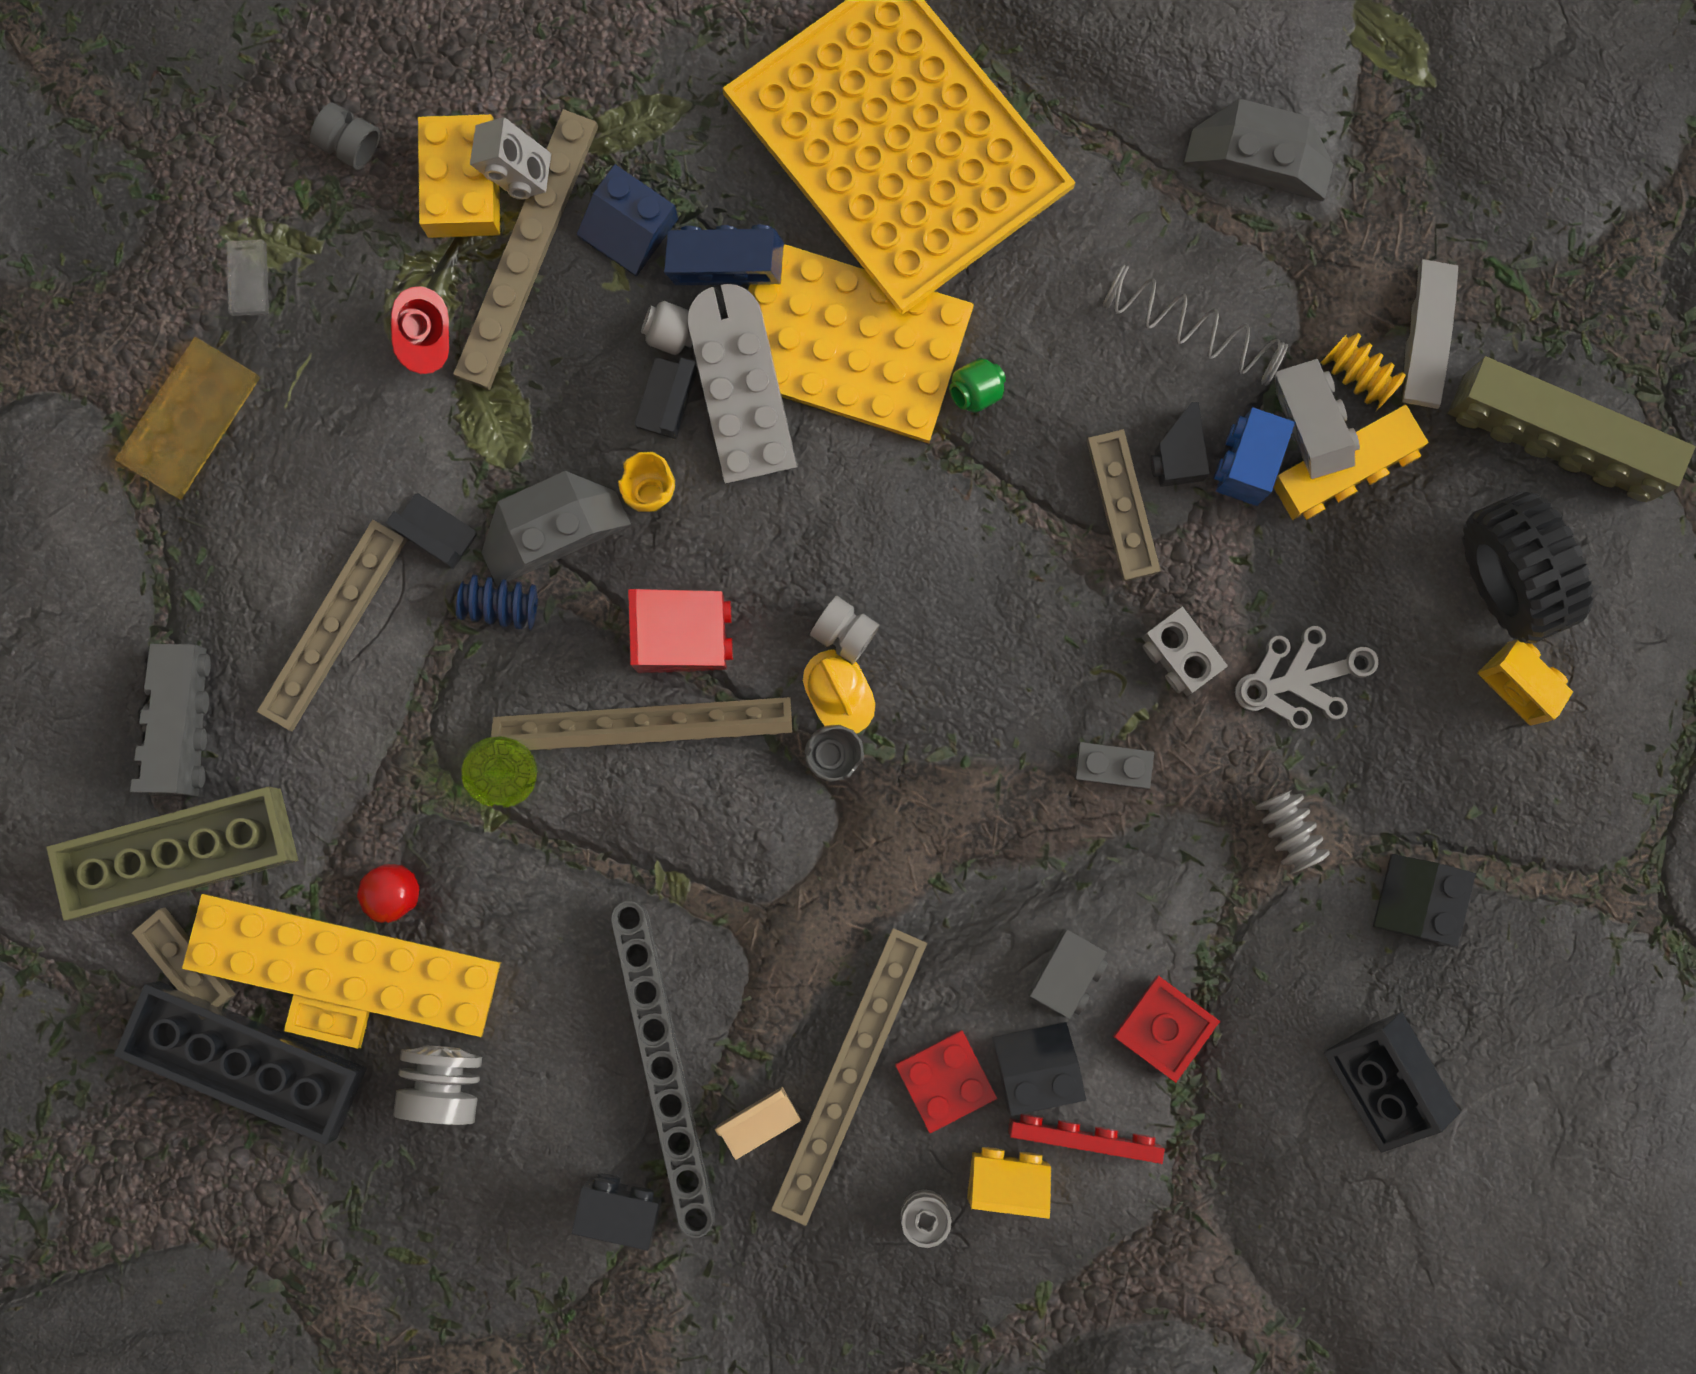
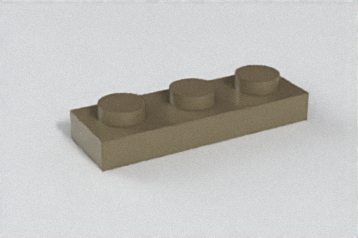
[132,907,236,1020]

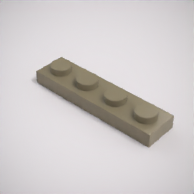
[1087,429,1161,582]

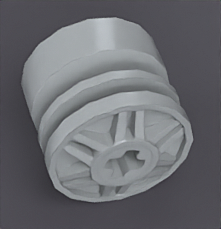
[393,1045,482,1125]

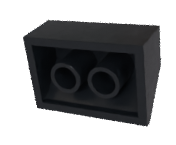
[1324,1012,1461,1153]

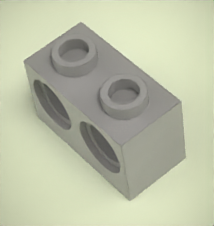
[470,117,551,199]
[1142,606,1228,697]

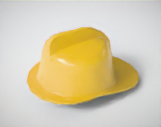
[803,650,875,734]

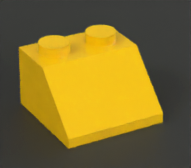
[1477,639,1573,726]
[967,1147,1051,1219]

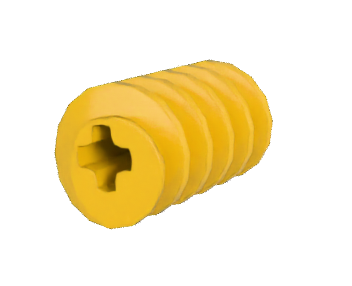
[1320,333,1406,412]

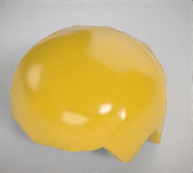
[618,452,675,512]

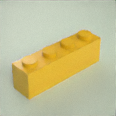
[1273,405,1429,520]

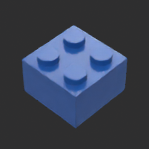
[1213,407,1295,506]

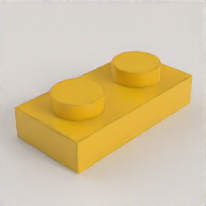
[284,994,370,1049]

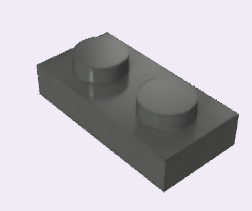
[1074,742,1154,789]

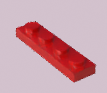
[1008,1114,1165,1164]

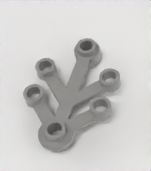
[1235,626,1378,730]

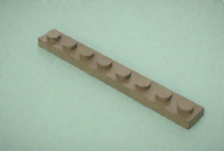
[453,109,598,390]
[490,697,792,752]
[771,928,927,1226]

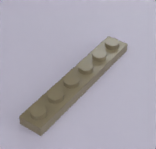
[257,519,407,731]

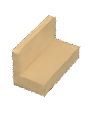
[715,1087,801,1160]

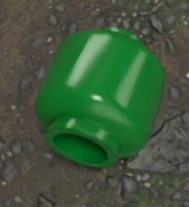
[949,358,1006,413]

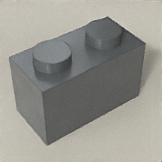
[1027,929,1108,1019]

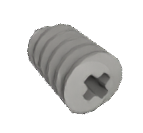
[1255,790,1330,874]

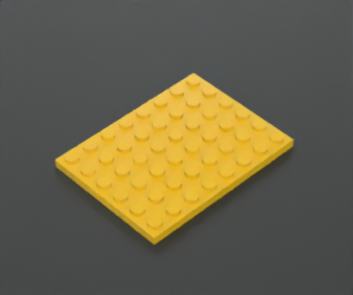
[723,0,1076,315]

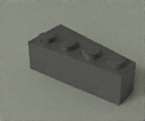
[130,644,211,797]

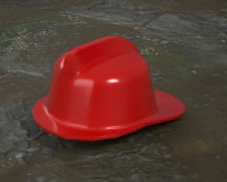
[390,286,449,374]

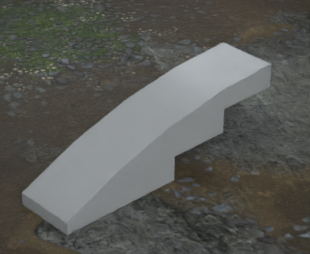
[1402,259,1458,409]

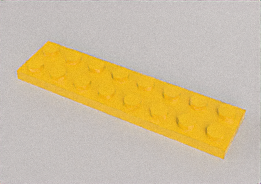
[182,894,501,1037]

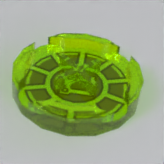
[461,736,538,808]

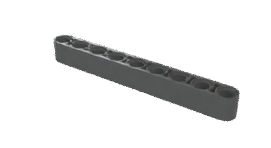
[611,901,715,1238]

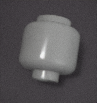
[641,301,693,355]

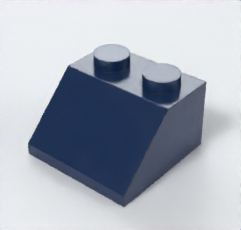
[577,164,678,277]

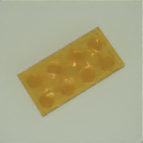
[115,337,260,500]

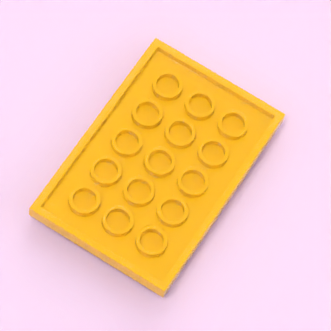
[748,244,974,444]

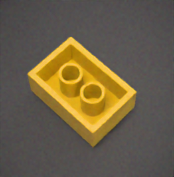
[418,114,500,238]

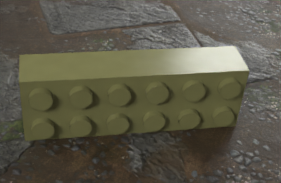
[1447,356,1696,502]
[46,786,299,921]

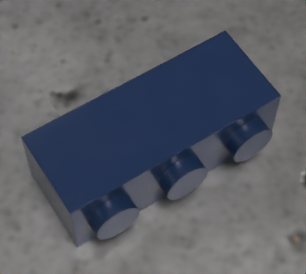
[664,224,784,285]

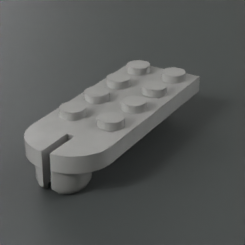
[688,284,798,484]

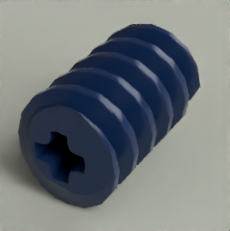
[456,574,538,631]

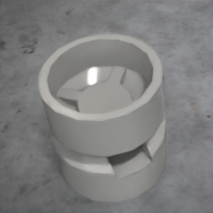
[810,596,880,664]
[900,1189,952,1248]

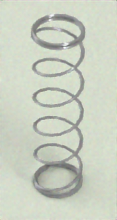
[1102,264,1288,386]

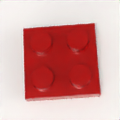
[1113,975,1220,1083]
[895,1030,997,1133]

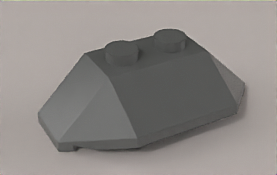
[1183,98,1333,201]
[481,471,632,587]

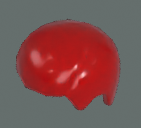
[357,864,419,923]

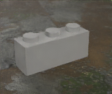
[1275,359,1360,479]

